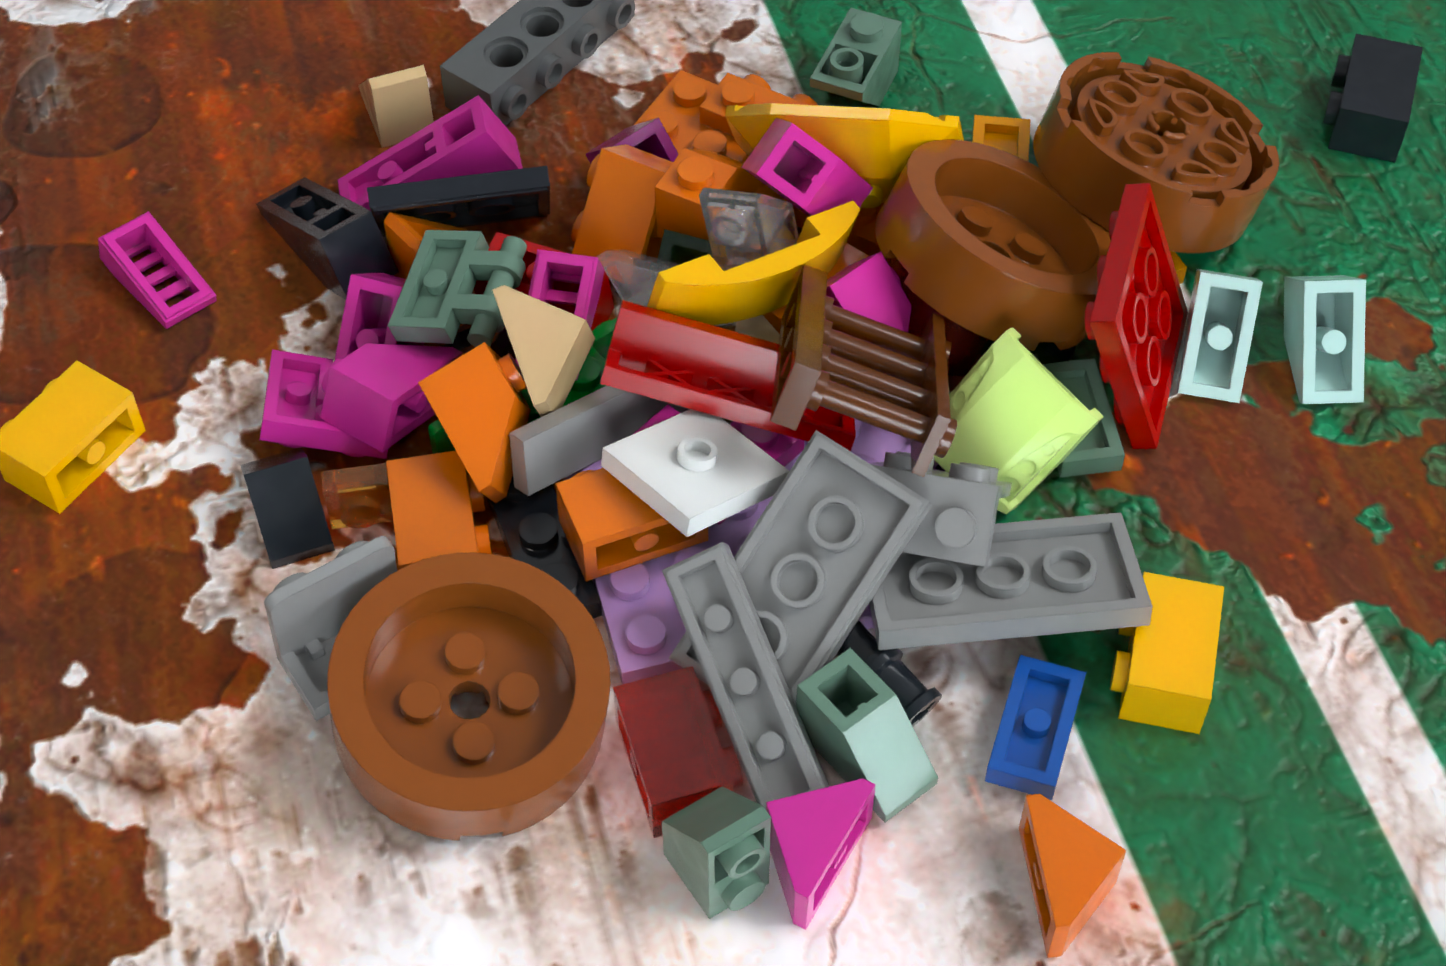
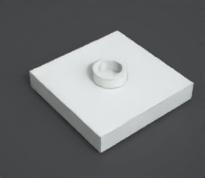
[601,409,789,537]

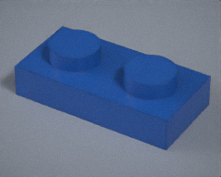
[985,655,1086,800]

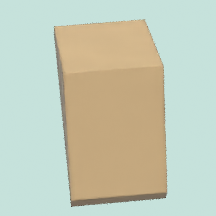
[359,65,434,148]
[492,285,596,417]

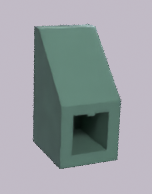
[810,7,902,106]
[796,648,938,823]
[662,786,771,919]

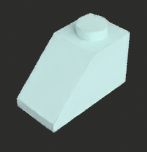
[1177,269,1263,403]
[1284,275,1366,404]

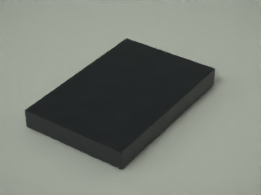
[367,166,550,237]

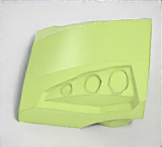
[934,327,1104,515]

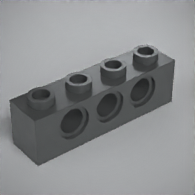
[440,0,635,126]

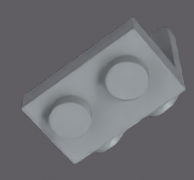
[869,451,1012,567]
[264,536,397,721]

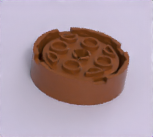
[1033,52,1279,253]
[875,139,1110,351]
[327,552,611,841]

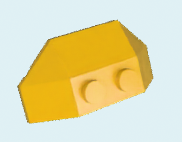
[725,103,964,208]

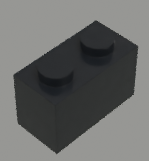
[1322,34,1423,163]

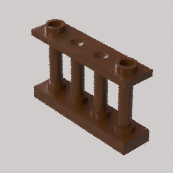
[770,264,957,477]

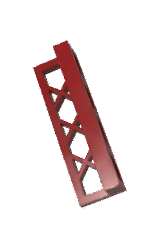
[600,300,856,452]

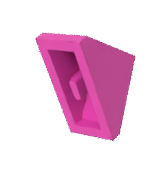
[766,778,876,930]

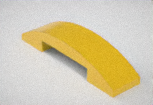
[647,201,860,325]

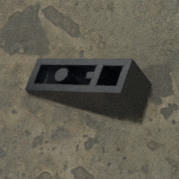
[256,177,399,300]

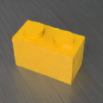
[0,360,146,514]
[1110,572,1224,734]

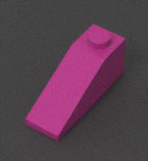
[338,95,523,210]

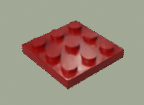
[1085,183,1188,449]

